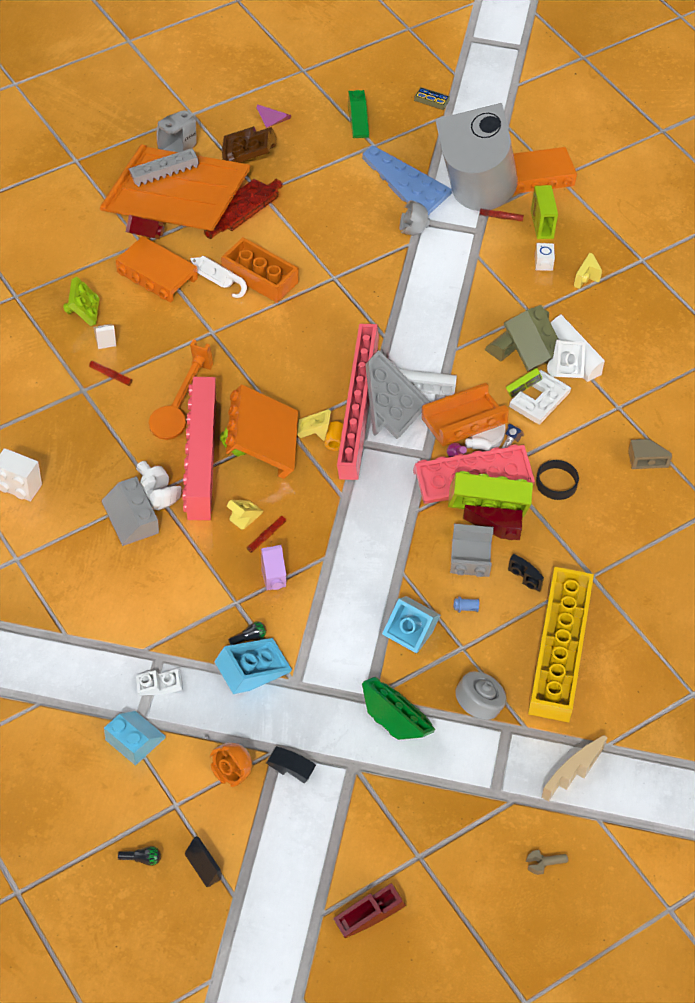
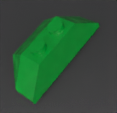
[362,677,436,740]

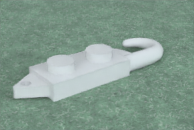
[190,256,247,298]

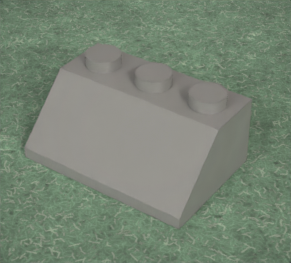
[102,477,159,546]

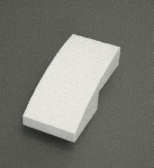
[136,669,183,695]

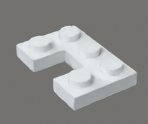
[509,370,571,425]

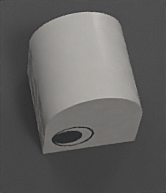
[435,103,518,211]

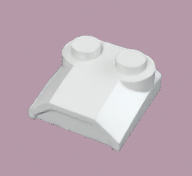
[547,340,586,378]

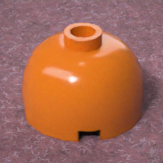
[210,742,252,787]

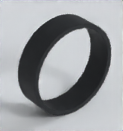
[536,460,579,500]

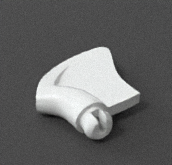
[465,424,505,451]

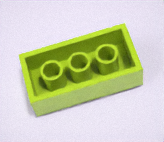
[448,471,533,517]

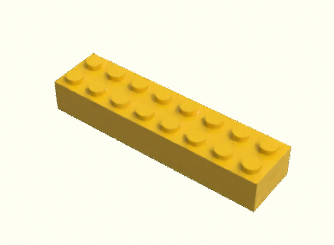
[528,567,594,723]

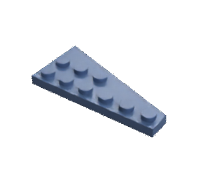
[362,145,452,215]

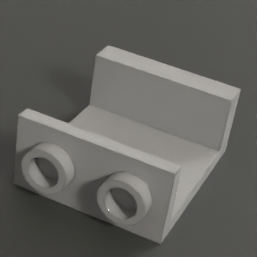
[450,524,493,577]

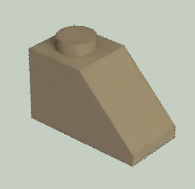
[628,439,672,469]

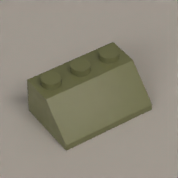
[504,305,559,372]

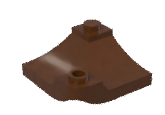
[222,126,277,163]

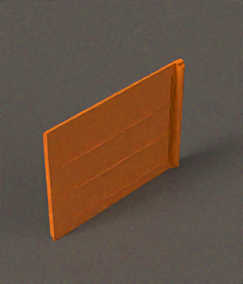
[100,144,250,231]

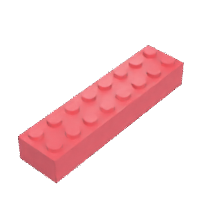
[183,377,216,520]

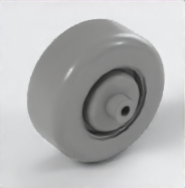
[455,671,507,720]

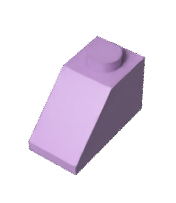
[261,545,286,590]

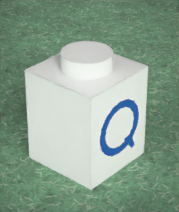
[535,243,555,271]

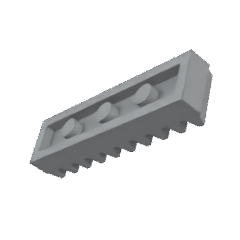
[129,148,198,187]

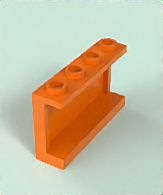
[513,147,577,194]
[116,236,198,303]
[422,383,509,447]

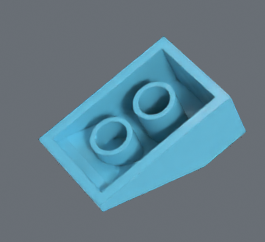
[214,638,292,694]

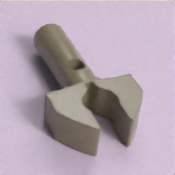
[526,850,568,875]

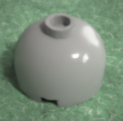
[399,200,430,236]

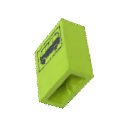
[531,185,558,239]

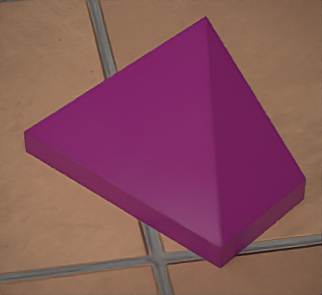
[256,104,291,128]

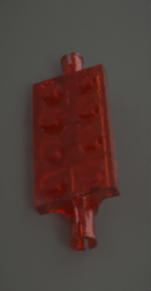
[204,179,283,239]

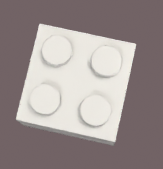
[0,448,42,502]

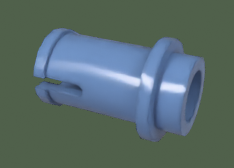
[453,597,479,613]

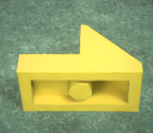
[574,253,602,289]
[297,409,331,441]
[227,500,263,529]

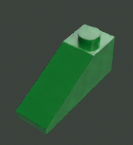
[348,90,369,138]

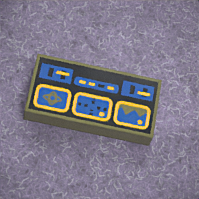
[414,87,450,110]

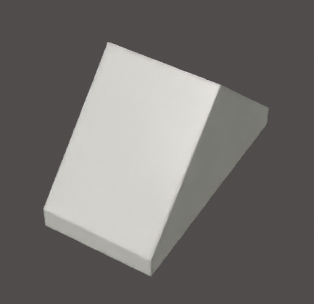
[93,324,116,349]

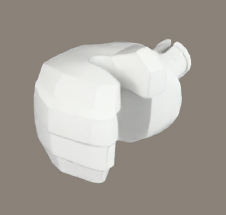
[136,461,181,510]

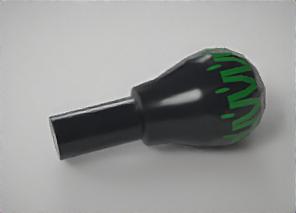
[228,621,267,645]
[118,846,161,866]

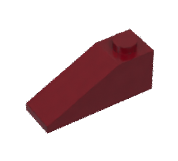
[125,215,164,239]
[463,505,523,540]

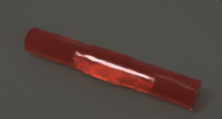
[479,208,524,222]
[89,361,132,386]
[247,516,286,553]

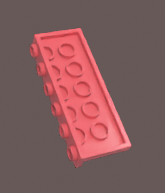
[413,444,535,504]

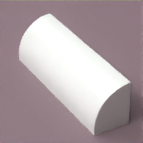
[551,315,605,382]
[398,369,457,396]

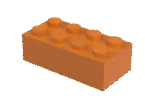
[221,237,299,303]

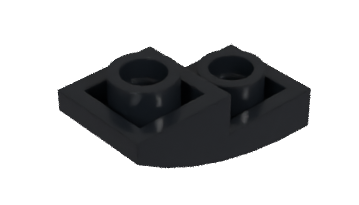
[508,554,544,592]
[266,746,316,784]

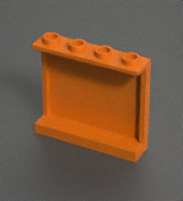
[225,384,298,479]

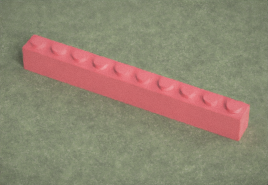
[337,324,379,480]

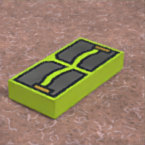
[506,368,542,399]

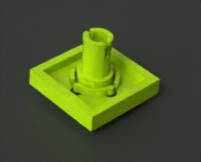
[63,277,99,326]

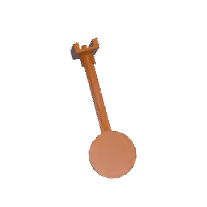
[148,339,213,440]

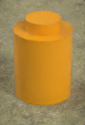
[324,421,343,451]

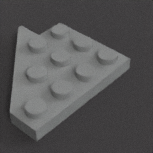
[365,350,431,439]

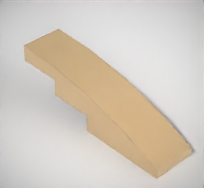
[541,736,608,802]

